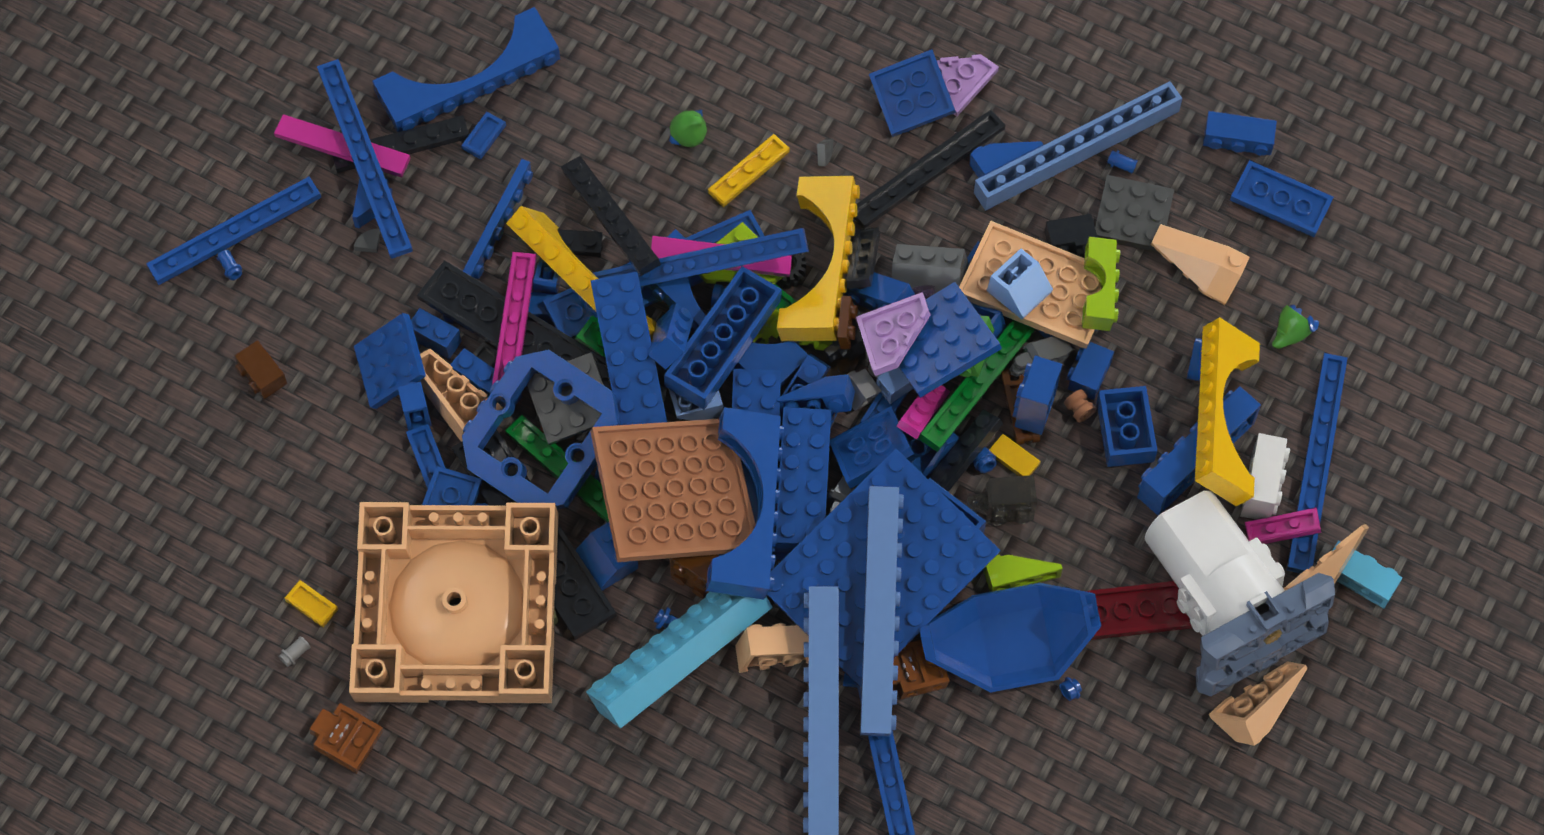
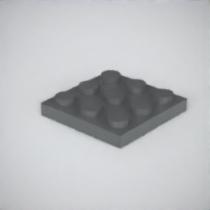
[1095,175,1174,252]
[527,352,604,445]

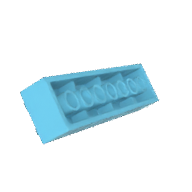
[586,592,773,728]

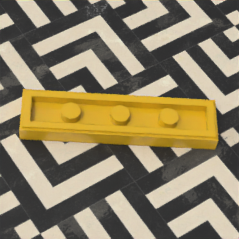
[708,134,790,208]

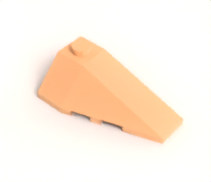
[1209,661,1307,746]

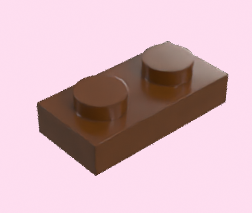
[837,296,858,349]

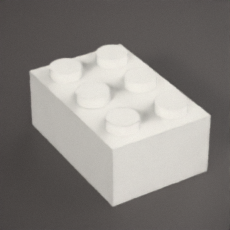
[1240,433,1290,520]

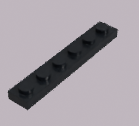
[332,115,469,173]

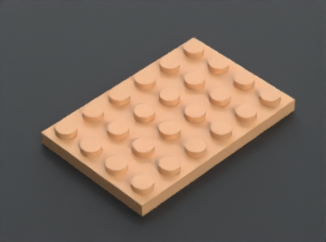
[959,221,1116,349]

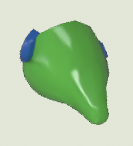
[669,110,707,147]
[1272,305,1319,349]

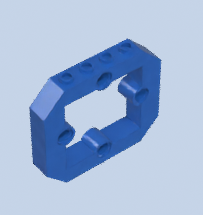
[462,350,621,510]

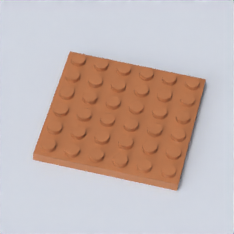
[590,419,755,562]

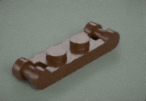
[1000,367,1040,445]

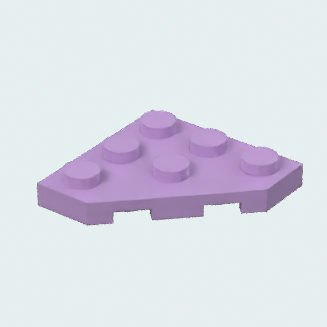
[937,54,999,117]
[856,292,931,376]

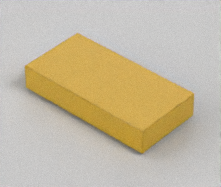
[989,434,1041,481]
[285,580,338,627]

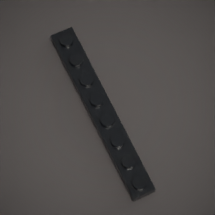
[853,110,1006,229]
[561,156,661,276]

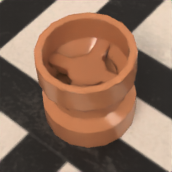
[1064,389,1097,423]

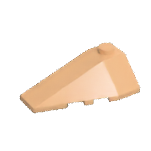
[1150,224,1250,305]
[1284,524,1369,591]

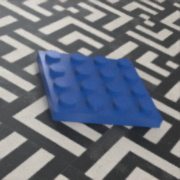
[899,282,1002,398]

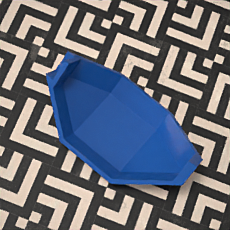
[920,583,1102,692]

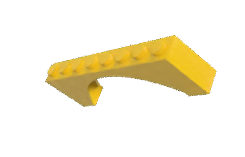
[777,176,860,341]
[506,206,657,341]
[1195,317,1260,506]

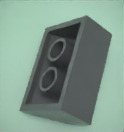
[892,244,969,299]

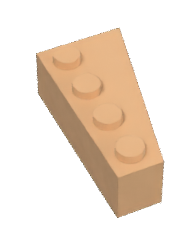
[418,349,503,442]
[735,623,809,673]

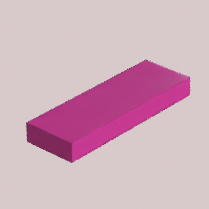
[1245,508,1322,544]

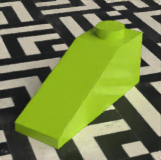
[983,554,1063,592]

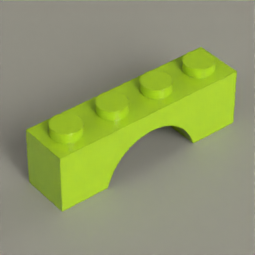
[1082,237,1120,331]

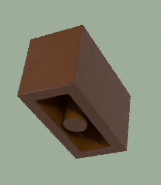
[234,340,288,399]

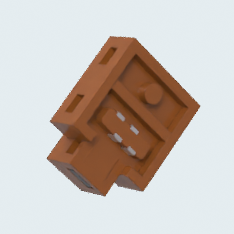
[893,640,950,700]
[310,703,383,774]

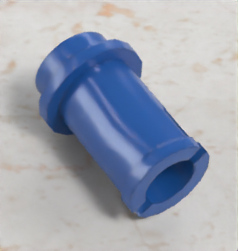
[1107,150,1138,174]
[217,250,242,280]

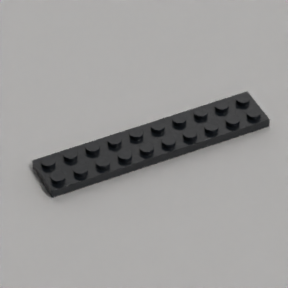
[417,260,612,391]
[452,429,617,640]

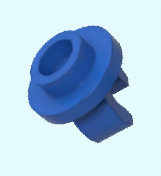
[654,607,678,630]

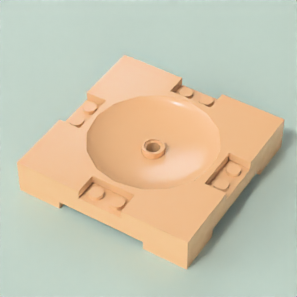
[349,502,558,703]

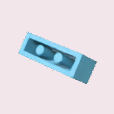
[1332,540,1403,609]

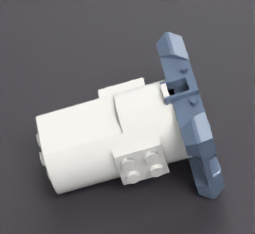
[1145,491,1335,696]

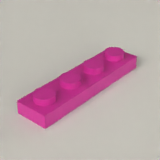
[896,385,951,439]

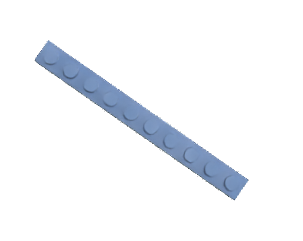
[974,81,1182,211]
[860,486,904,736]
[803,586,839,835]

